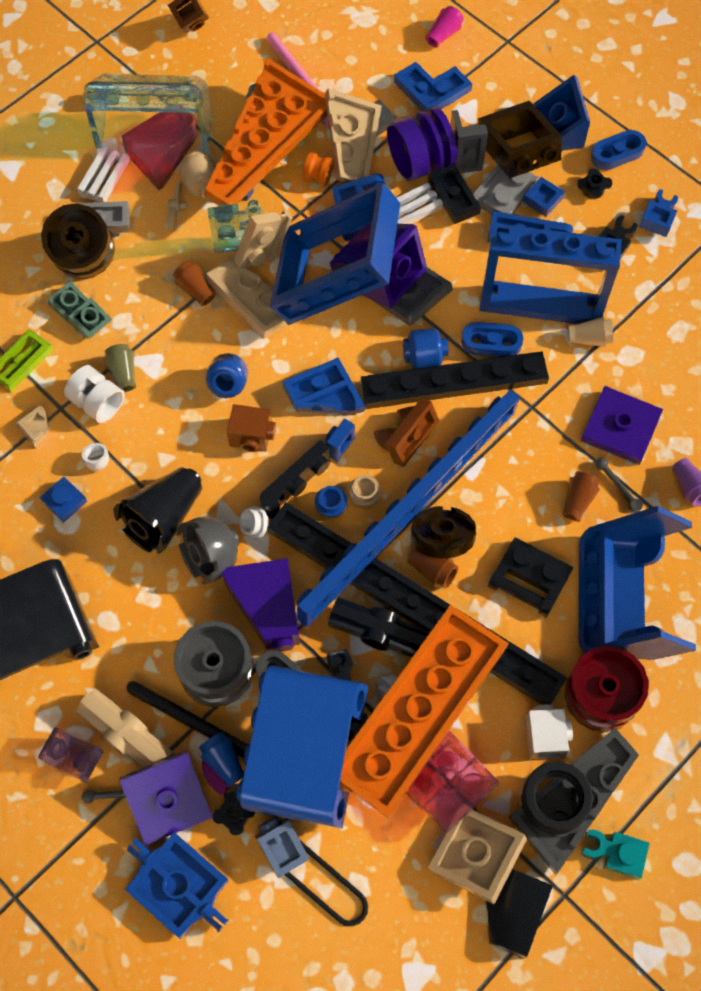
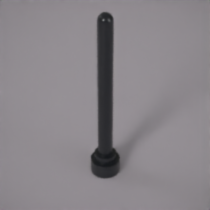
[126,681,248,758]

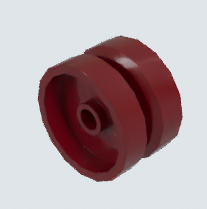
[564,645,649,732]

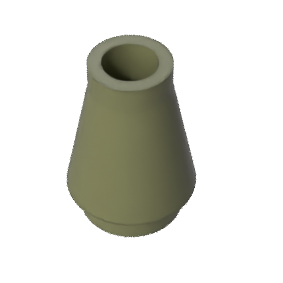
[104,344,136,392]

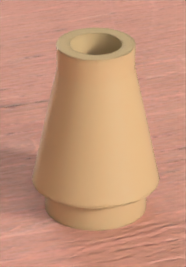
[569,317,613,347]

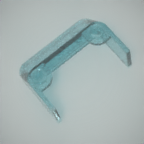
[83,73,212,151]

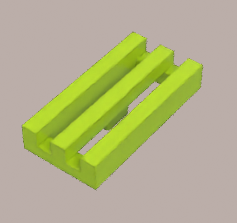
[0,329,53,392]

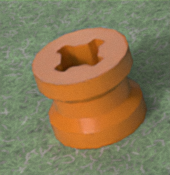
[302,152,334,186]

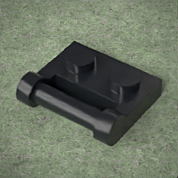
[487,537,574,618]

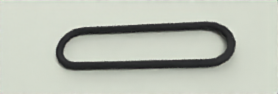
[284,839,368,926]

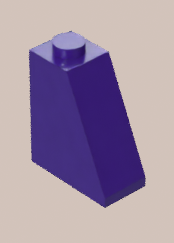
[222,558,300,652]

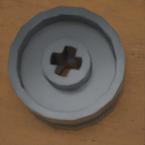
[174,621,254,707]

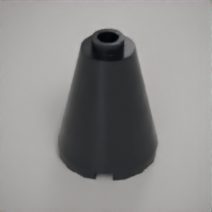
[113,467,202,554]

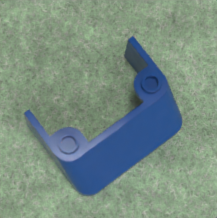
[579,506,696,660]

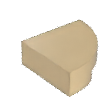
[15,404,49,448]

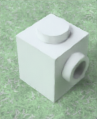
[525,705,573,760]

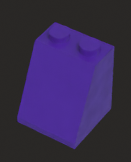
[329,223,427,309]

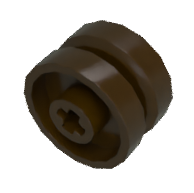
[41,203,115,279]

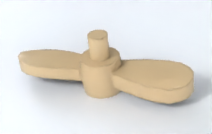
[167,182,188,229]

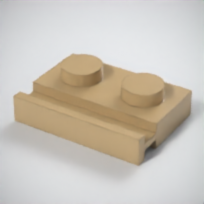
[234,210,293,269]

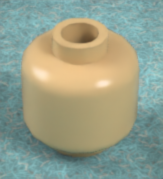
[179,152,216,198]

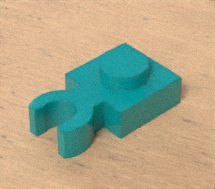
[581,829,650,880]

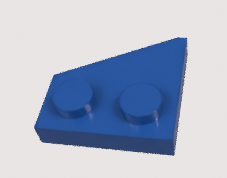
[282,357,365,413]

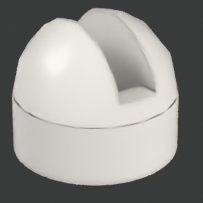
[82,443,109,471]

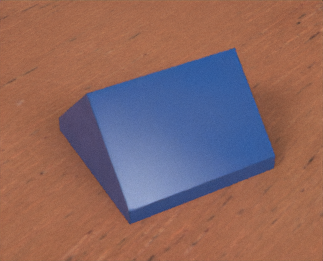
[533,74,590,151]

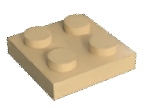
[428,804,527,904]

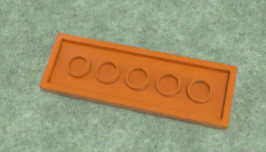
[340,605,509,818]

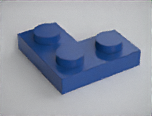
[394,62,473,111]

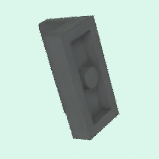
[450,110,488,174]

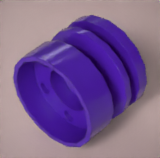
[387,106,458,181]

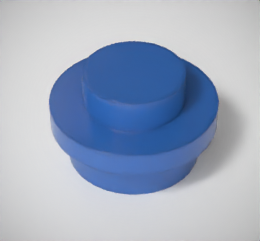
[315,486,347,518]

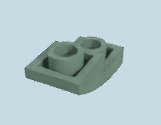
[48,281,112,340]

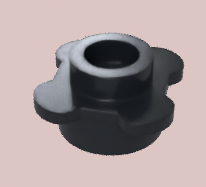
[577,169,612,199]
[213,792,255,835]

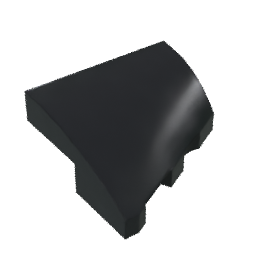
[485,869,553,959]

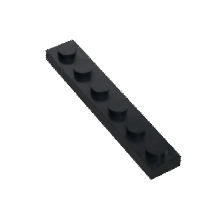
[361,351,549,409]

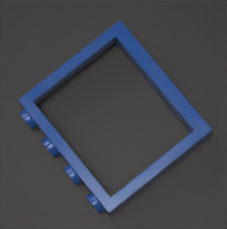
[270,183,400,325]
[479,223,622,324]

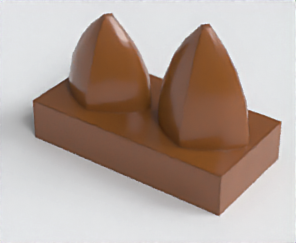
[374,398,439,467]

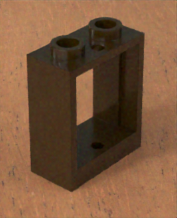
[478,100,562,179]

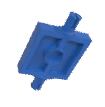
[125,832,229,940]

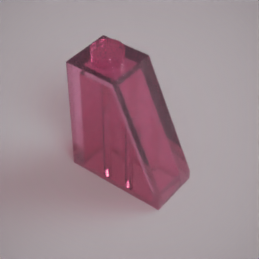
[121,101,197,190]

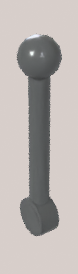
[595,457,643,513]
[82,789,126,804]

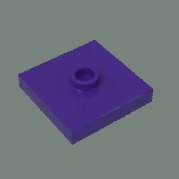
[581,386,663,465]
[119,750,213,846]

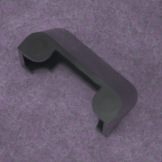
[0,559,99,680]

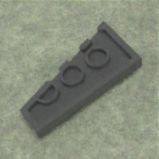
[508,728,639,875]

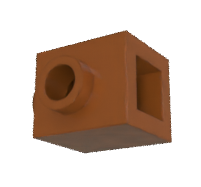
[227,404,276,452]

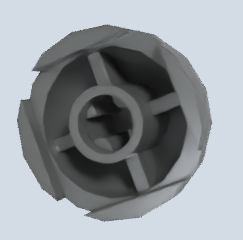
[177,516,239,585]

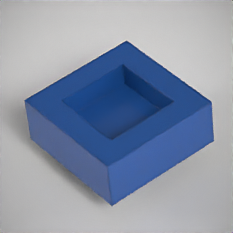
[523,176,565,217]
[325,418,355,462]
[40,477,88,523]

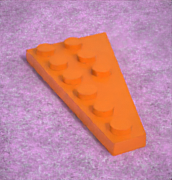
[205,58,328,212]

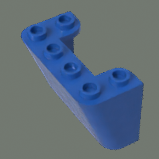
[237,666,369,829]

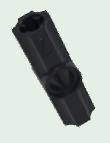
[328,597,430,658]

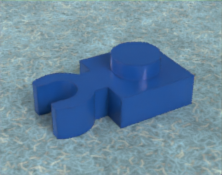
[639,189,678,237]

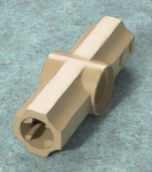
[75,688,175,768]

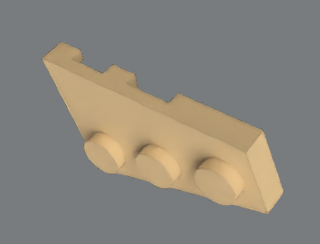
[325,88,382,183]
[206,260,287,339]

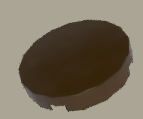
[411,506,476,559]

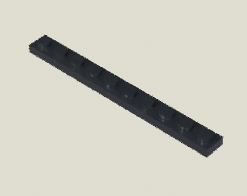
[267,502,568,705]

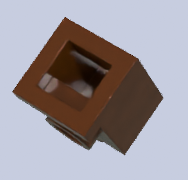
[168,0,210,33]

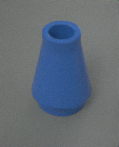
[199,732,244,788]

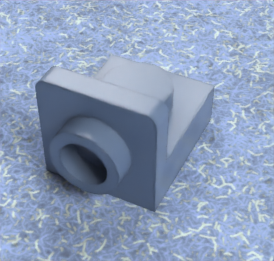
[255,816,310,878]

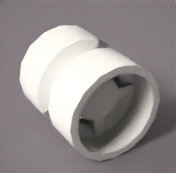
[64,365,125,423]

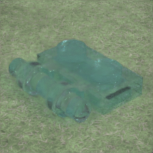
[208,200,263,253]

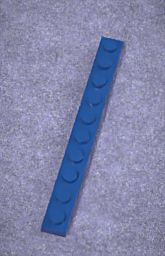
[297,390,520,627]

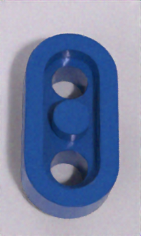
[591,130,647,170]
[461,322,524,357]

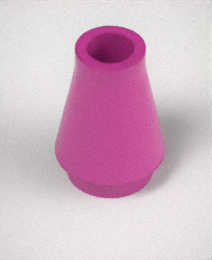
[425,6,464,48]

